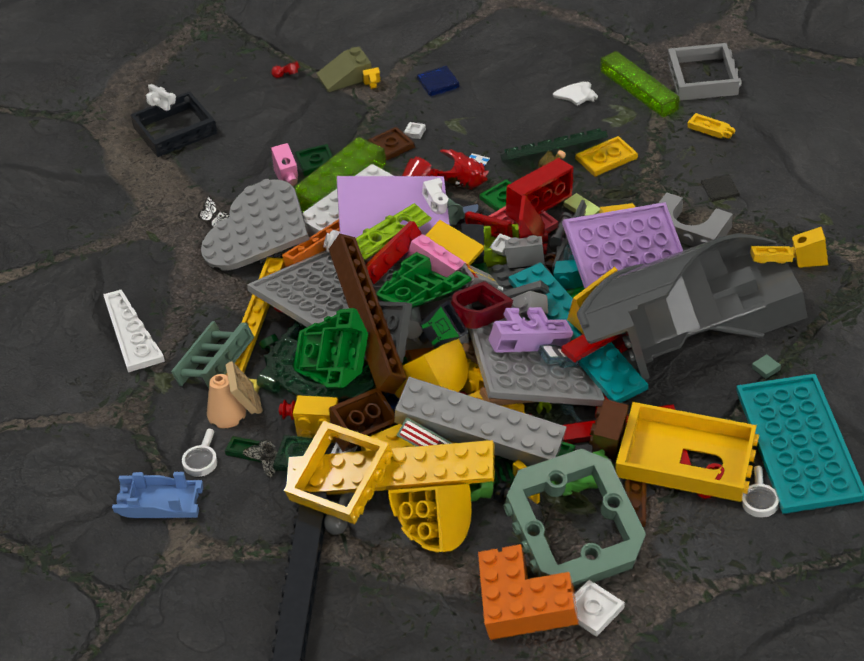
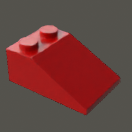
[519,195,549,255]

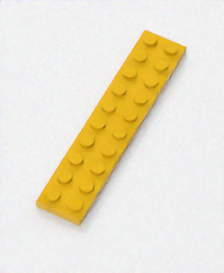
[287,440,494,495]

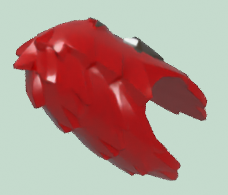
[431,149,489,189]

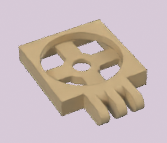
[225,361,263,414]

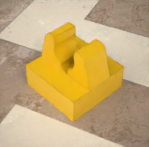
[363,67,380,89]

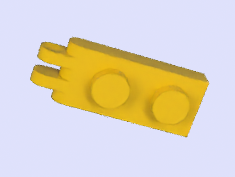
[687,113,735,139]

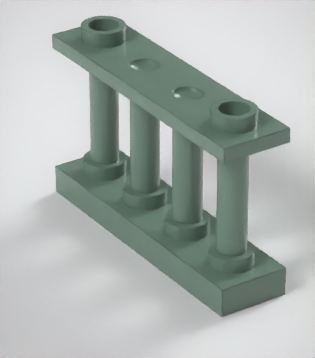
[171,321,254,388]

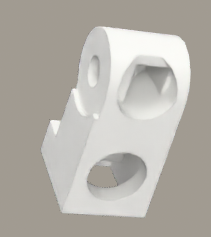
[422,178,448,214]

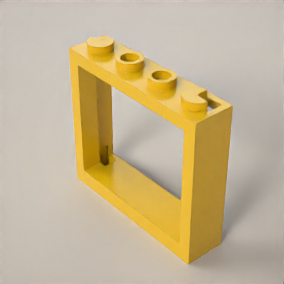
[284,421,393,524]

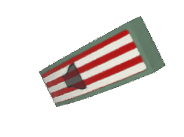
[396,417,453,447]

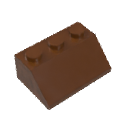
[329,388,397,452]

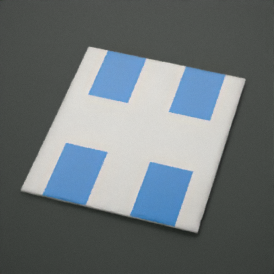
[469,153,490,166]

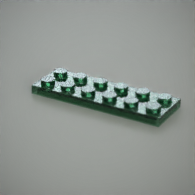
[500,128,608,161]

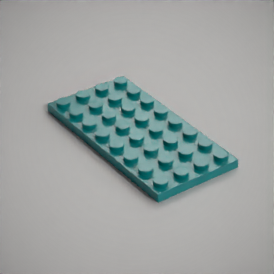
[736,374,864,514]

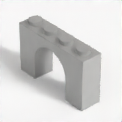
[659,192,733,247]

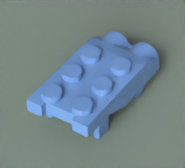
[112,472,204,518]

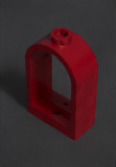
[451,281,513,329]

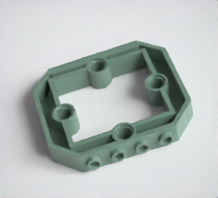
[504,449,646,590]

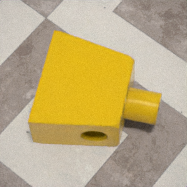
[790,227,828,268]

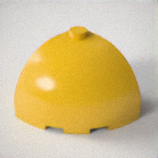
[395,339,468,399]
[388,484,472,552]

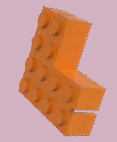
[478,544,579,640]

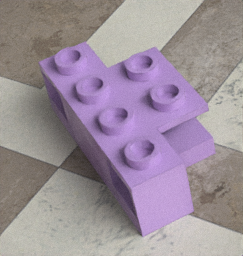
[488,307,573,353]

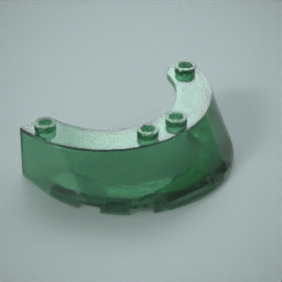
[272,323,385,404]

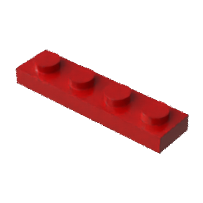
[365,221,422,284]

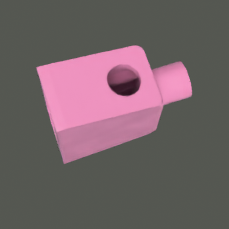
[271,143,298,186]

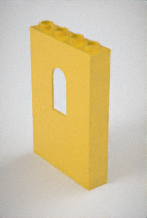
[615,402,759,502]

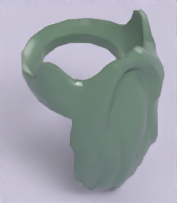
[447,198,465,226]

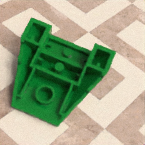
[376,252,471,308]
[293,308,368,388]

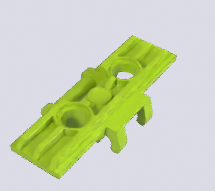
[356,203,432,261]

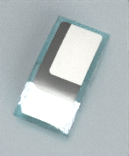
[538,345,579,368]

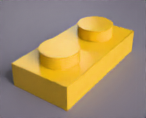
[750,246,793,264]

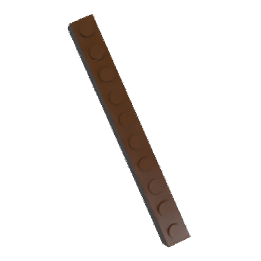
[328,233,407,394]

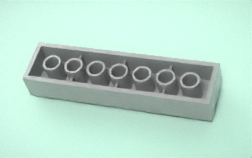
[395,377,566,466]

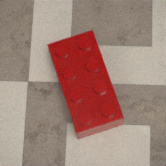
[506,158,574,223]

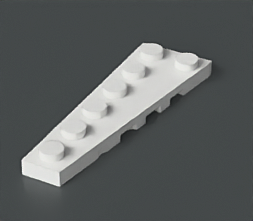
[103,290,165,372]

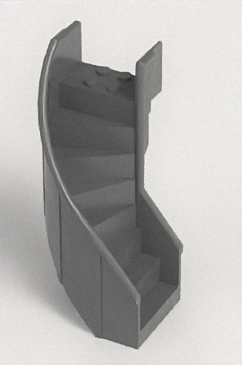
[577,233,808,380]

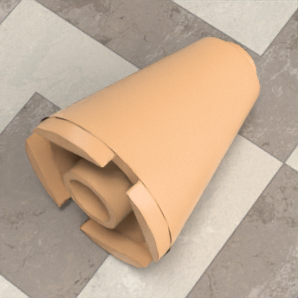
[207,374,247,428]

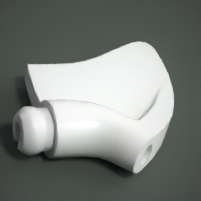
[553,82,598,106]

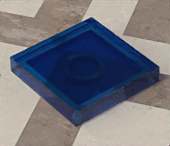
[417,66,460,96]

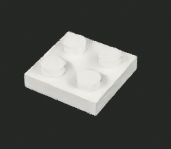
[575,580,625,637]

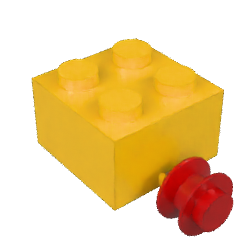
[279,395,338,443]

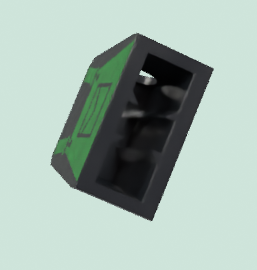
[418,300,469,347]

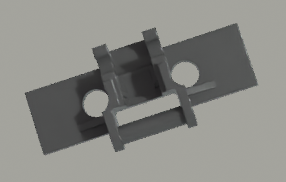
[549,200,587,277]

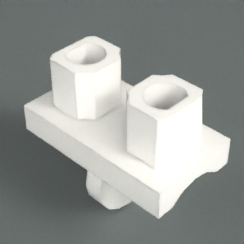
[146,84,176,111]

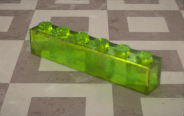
[601,51,679,118]

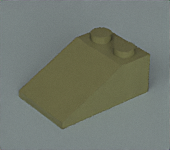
[317,46,372,92]

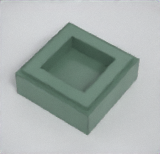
[752,354,781,379]

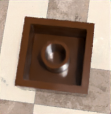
[589,399,628,460]

